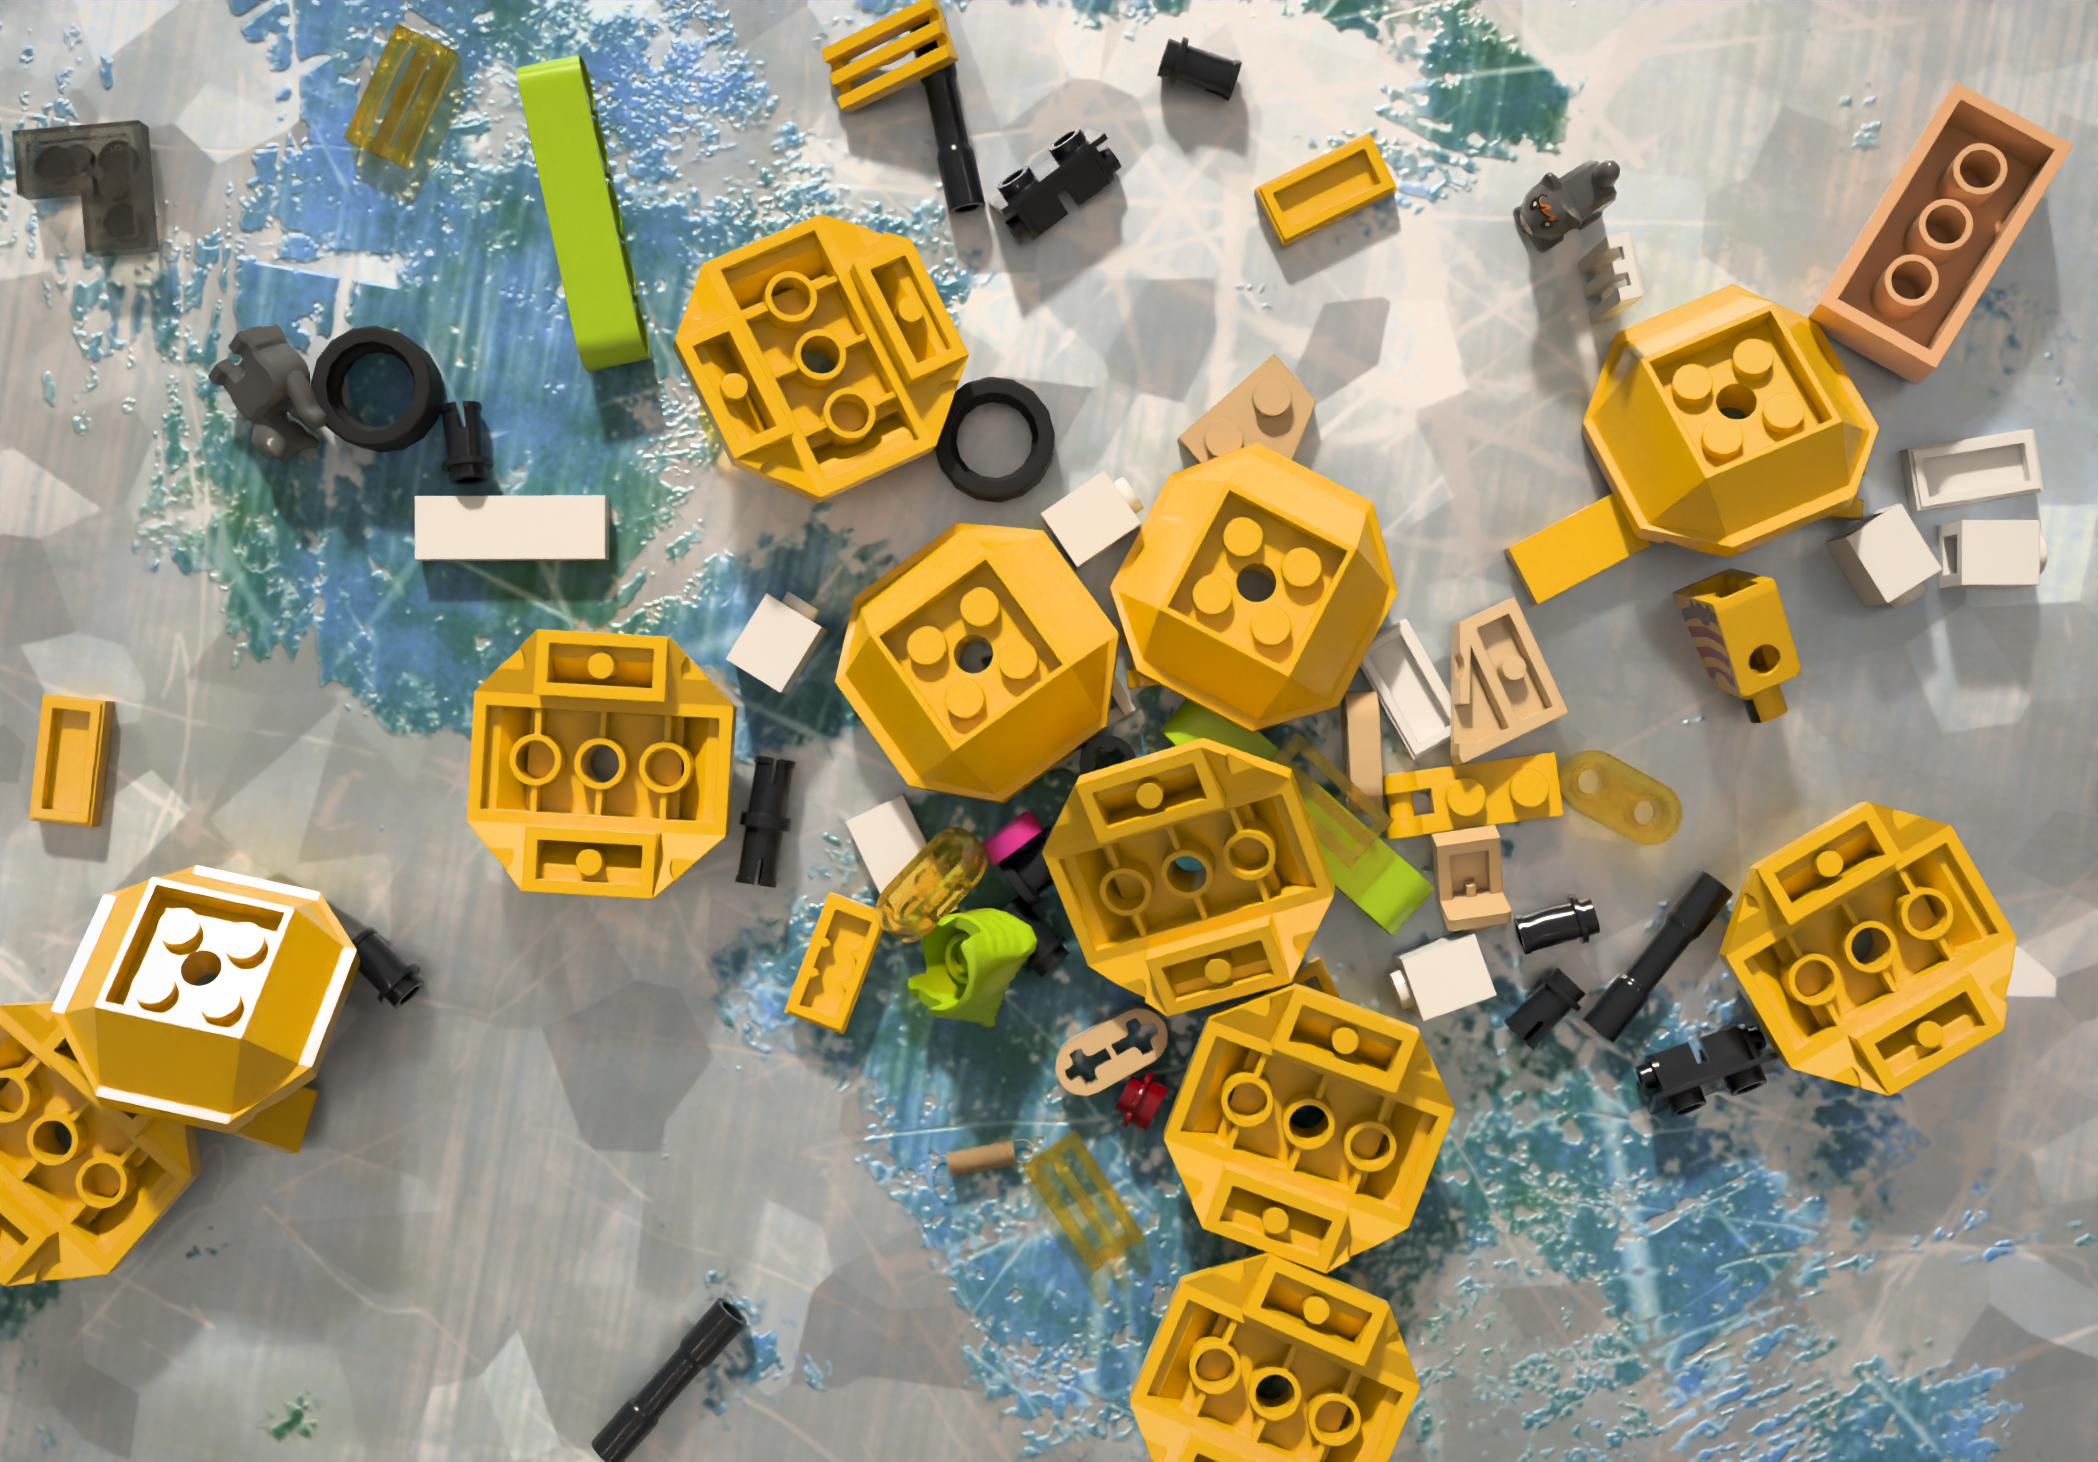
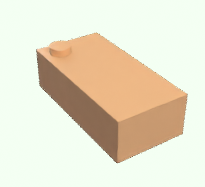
[1807,82,2073,385]

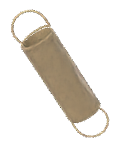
[929,1139,1034,1178]

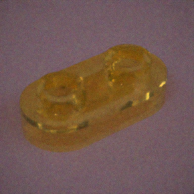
[1558,750,1682,845]
[875,827,988,943]

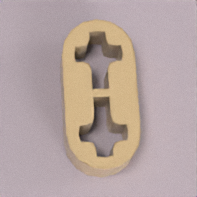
[1341,690,1383,813]
[1055,1005,1168,1096]

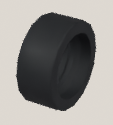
[311,326,444,453]
[935,377,1055,503]

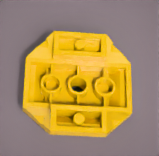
[673,214,969,504]
[1581,284,1879,558]
[1110,443,1398,733]
[835,522,1120,804]
[467,629,737,899]
[1042,738,1335,1017]
[1719,801,2017,1096]
[51,866,360,1134]
[1164,982,1455,1273]
[0,1001,202,1286]
[1129,1250,1421,1462]

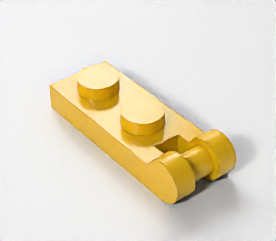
[1382,752,1563,839]

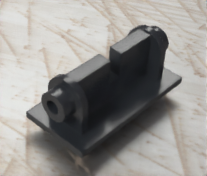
[988,127,1121,243]
[1635,1022,1779,1117]

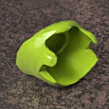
[907,908,1038,1027]

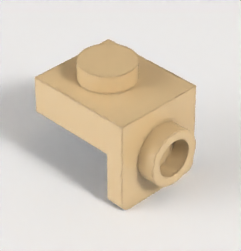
[1431,825,1511,932]

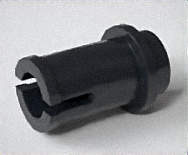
[1157,36,1242,101]
[439,401,494,485]
[1513,894,1600,955]
[1001,895,1070,978]
[352,927,424,1009]
[1504,967,1586,1050]

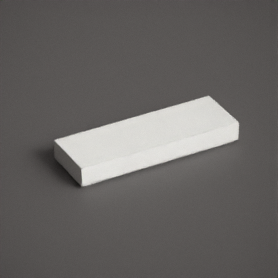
[415,495,609,561]

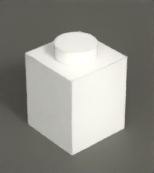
[1041,470,1144,571]
[1826,503,1942,609]
[1938,520,2047,589]
[726,591,827,694]
[1389,930,1497,1021]

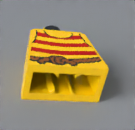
[1672,568,1801,723]

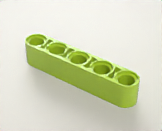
[516,54,651,372]
[1158,699,1435,937]

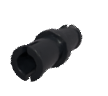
[735,756,796,888]

